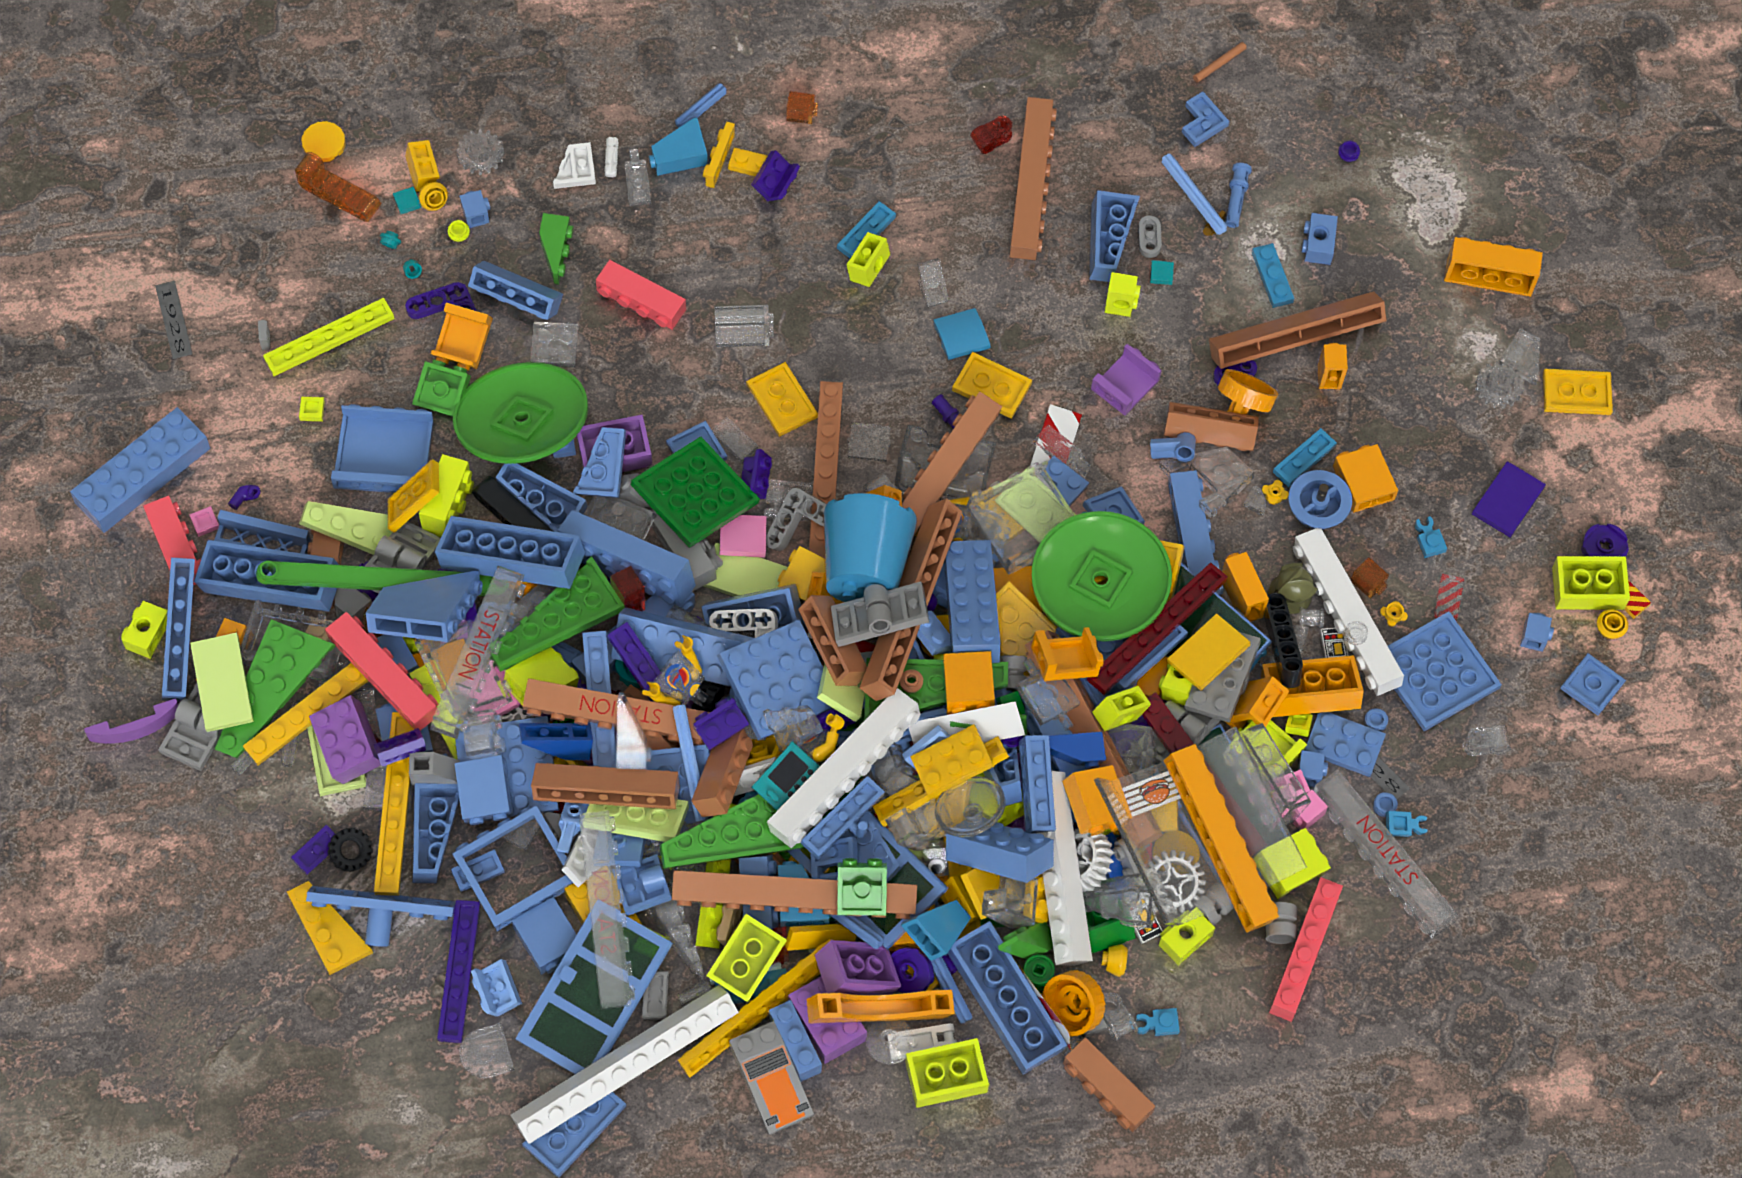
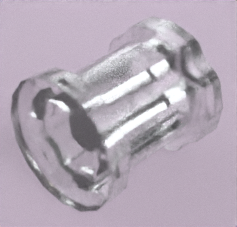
[1298,607,1324,629]

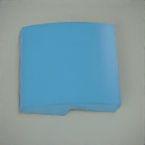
[933,308,991,360]

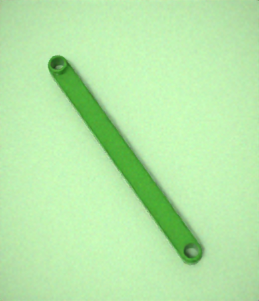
[256,560,509,597]

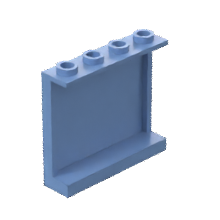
[331,404,434,493]

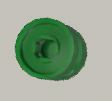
[1023,954,1055,994]

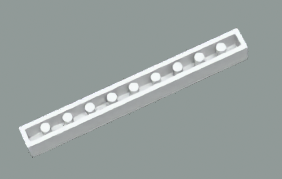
[511,985,739,1144]

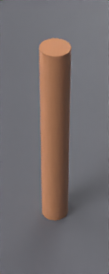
[1193,42,1247,83]

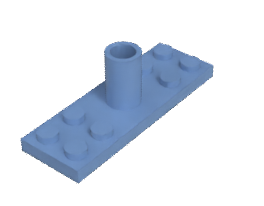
[306,886,456,947]

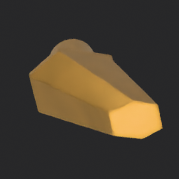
[1203,210,1226,236]

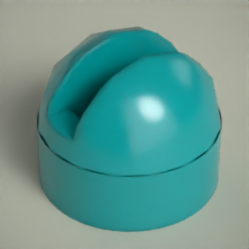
[403,259,422,279]

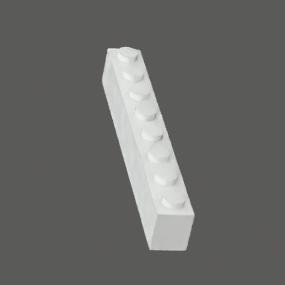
[1293,528,1404,696]
[767,688,921,849]
[1037,771,1093,966]

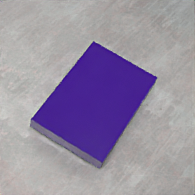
[1472,461,1546,538]

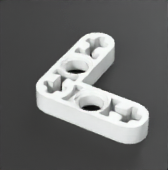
[709,609,778,638]

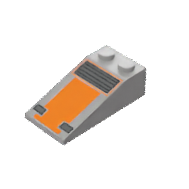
[729,1021,814,1135]

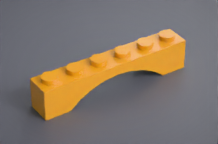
[806,990,955,1023]

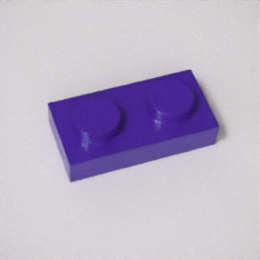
[290,825,335,875]

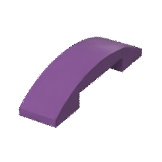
[84,698,178,743]

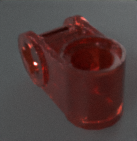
[970,116,1012,154]

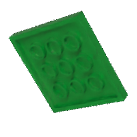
[630,436,760,548]

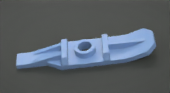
[557,802,589,853]

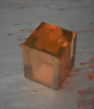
[786,91,819,124]
[1351,557,1389,599]

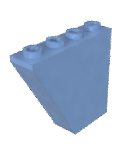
[366,571,483,642]

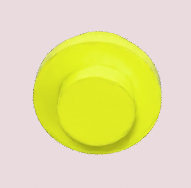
[447,220,470,242]

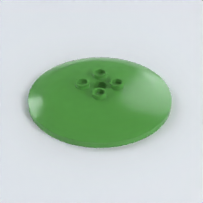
[453,362,588,464]
[1031,511,1172,641]

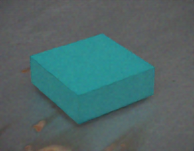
[393,186,421,215]
[1150,260,1174,285]

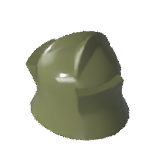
[1268,563,1318,614]

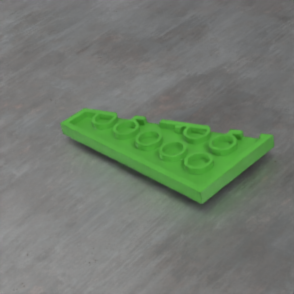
[489,556,625,672]
[215,619,336,759]
[864,658,1008,721]
[660,794,805,869]

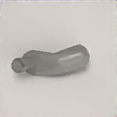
[702,539,723,567]

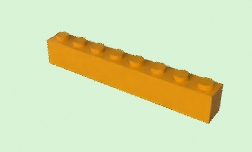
[1164,744,1279,933]

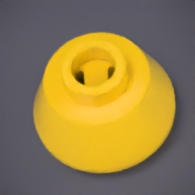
[419,182,448,211]
[1597,609,1628,639]
[1101,944,1128,977]

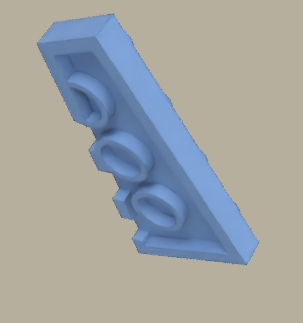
[522,1092,626,1178]

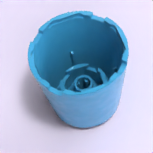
[824,493,917,602]

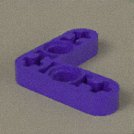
[405,282,476,319]

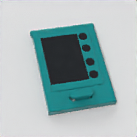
[751,741,820,811]

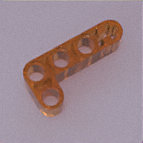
[295,152,381,222]

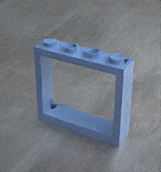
[453,806,573,931]

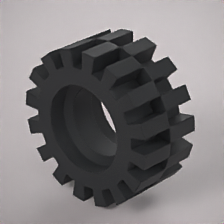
[691,680,725,712]
[327,827,373,872]

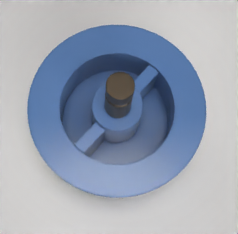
[1288,470,1352,530]

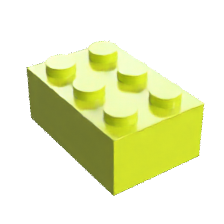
[419,454,474,538]
[1552,556,1630,610]
[706,914,787,1002]
[905,1038,989,1108]

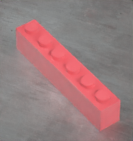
[325,612,439,731]
[1269,877,1343,1022]

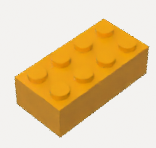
[1444,237,1543,297]
[1261,655,1364,717]

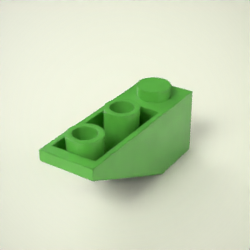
[539,213,574,285]
[997,921,1053,959]

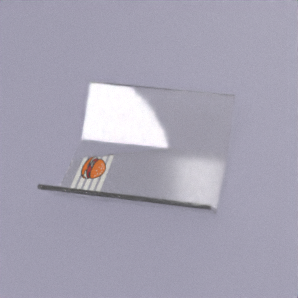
[1094,727,1307,925]

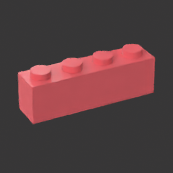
[596,260,686,330]
[143,495,201,586]

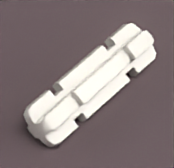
[605,137,618,178]

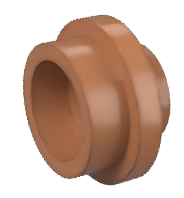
[900,669,923,693]

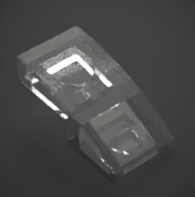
[351,688,380,737]

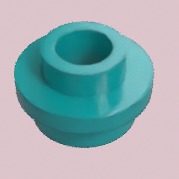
[380,231,402,249]

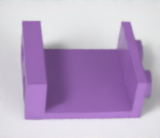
[1091,344,1162,416]

